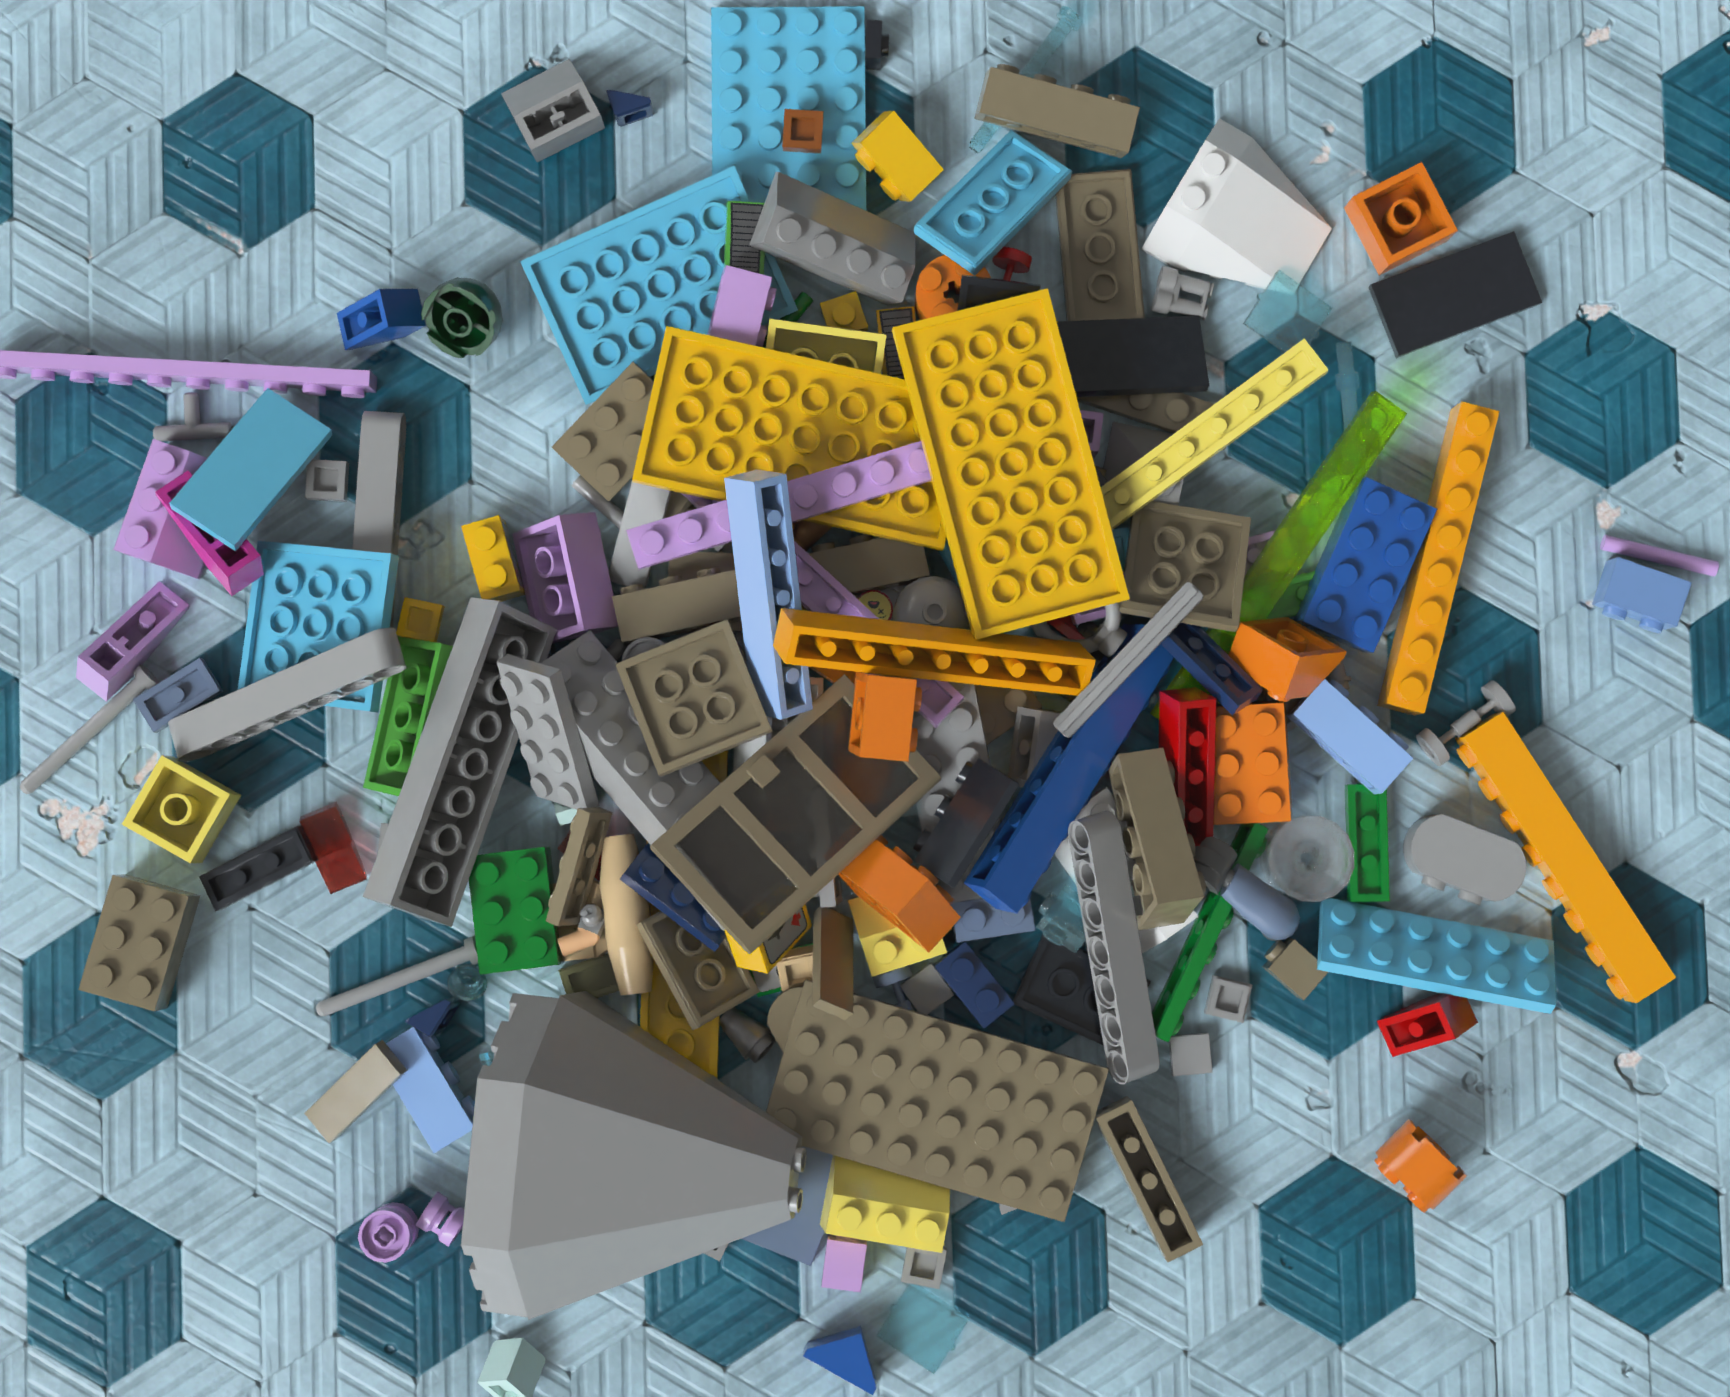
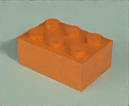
[1214,700,1293,825]
[822,822,961,953]

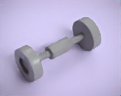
[1416,680,1516,766]

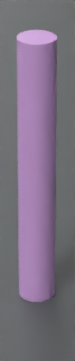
[1600,535,1719,577]

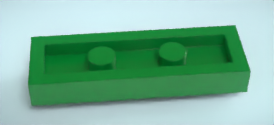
[1345,784,1390,902]

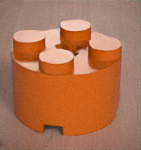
[915,255,991,320]
[1374,1119,1467,1213]

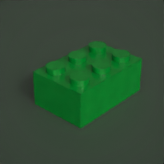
[469,847,564,975]

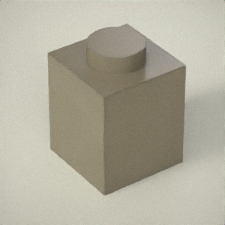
[1262,938,1328,1000]

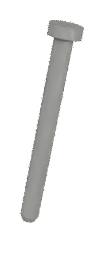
[20,665,159,794]
[316,936,478,1016]

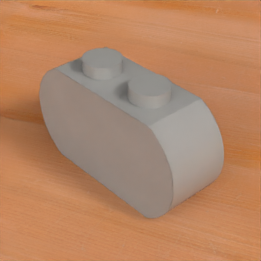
[1403,814,1526,906]

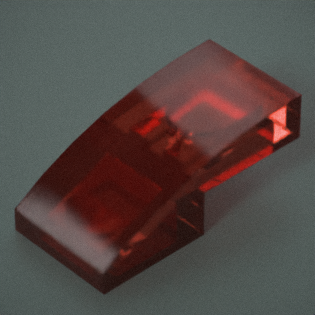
[299,802,367,894]

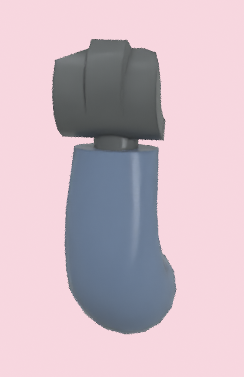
[1194,837,1300,941]

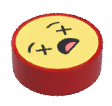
[857,590,893,620]

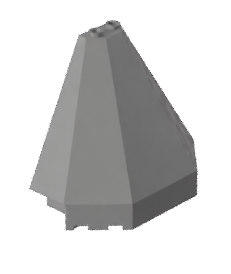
[461,991,807,1320]

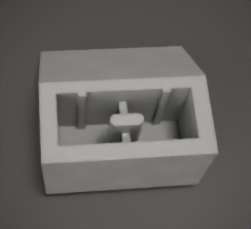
[501,59,605,162]

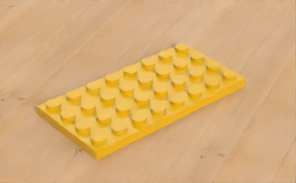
[892,288,1130,640]
[632,326,946,551]

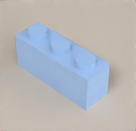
[1287,679,1413,794]
[386,1027,475,1153]

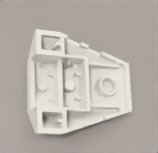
[1141,118,1332,295]

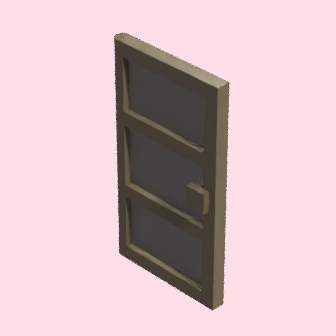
[650,674,941,954]

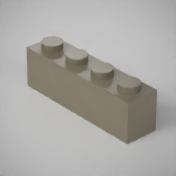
[974,64,1140,158]
[1095,1096,1203,1262]

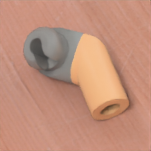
[557,904,604,957]

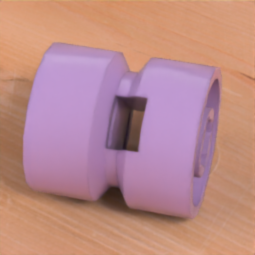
[358,1202,419,1263]

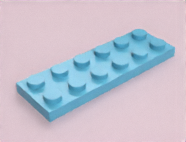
[1317,897,1556,1014]

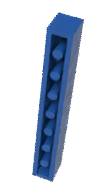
[964,624,1174,914]

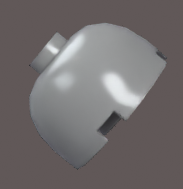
[893,576,970,630]

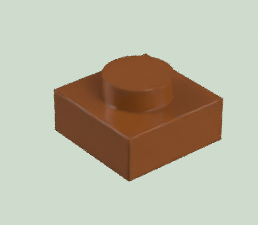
[782,109,824,154]

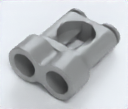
[1151,266,1214,320]

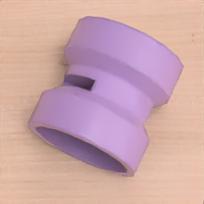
[416,1192,464,1247]

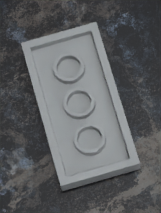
[496,654,600,810]

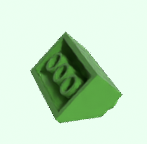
[363,636,453,796]

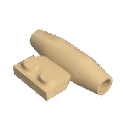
[553,834,654,995]

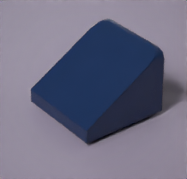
[606,90,654,127]

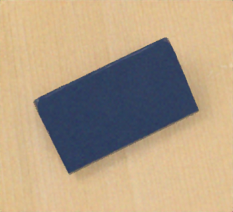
[405,995,463,1037]

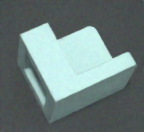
[477,1338,545,1397]

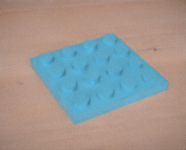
[238,541,399,713]

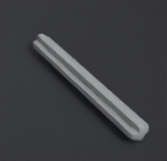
[1053,582,1204,738]

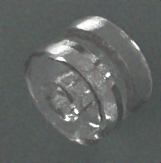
[1260,816,1354,902]

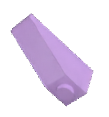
[76,581,189,702]

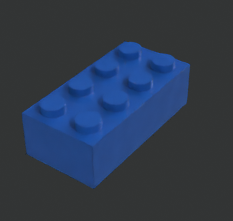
[1293,477,1437,653]

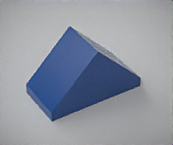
[803,1326,877,1395]

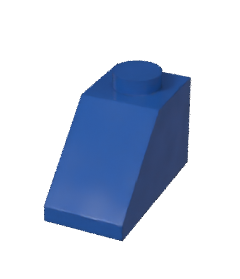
[337,289,426,350]

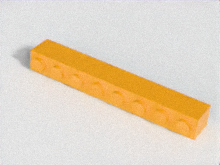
[1377,401,1500,716]
[773,608,1096,696]
[1455,712,1676,1003]

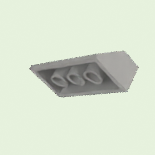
[749,172,916,305]

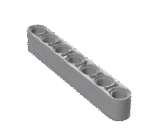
[352,411,406,679]
[168,628,406,762]
[1068,810,1160,1084]

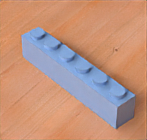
[724,469,813,720]

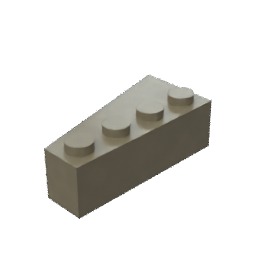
[1109,748,1206,930]

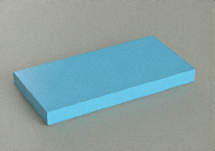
[914,130,1072,276]
[169,388,332,551]

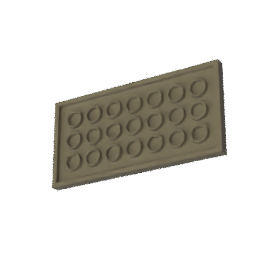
[766,979,1109,1222]

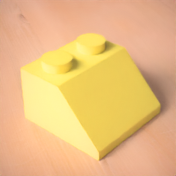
[848,897,947,977]

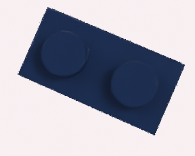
[933,941,1014,1028]

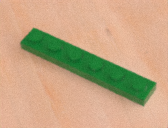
[1152,823,1269,1042]

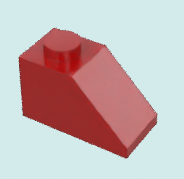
[1377,993,1478,1057]

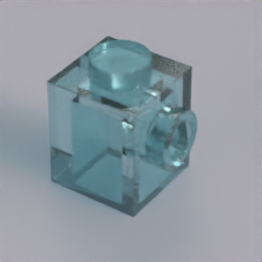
[1036,884,1086,953]

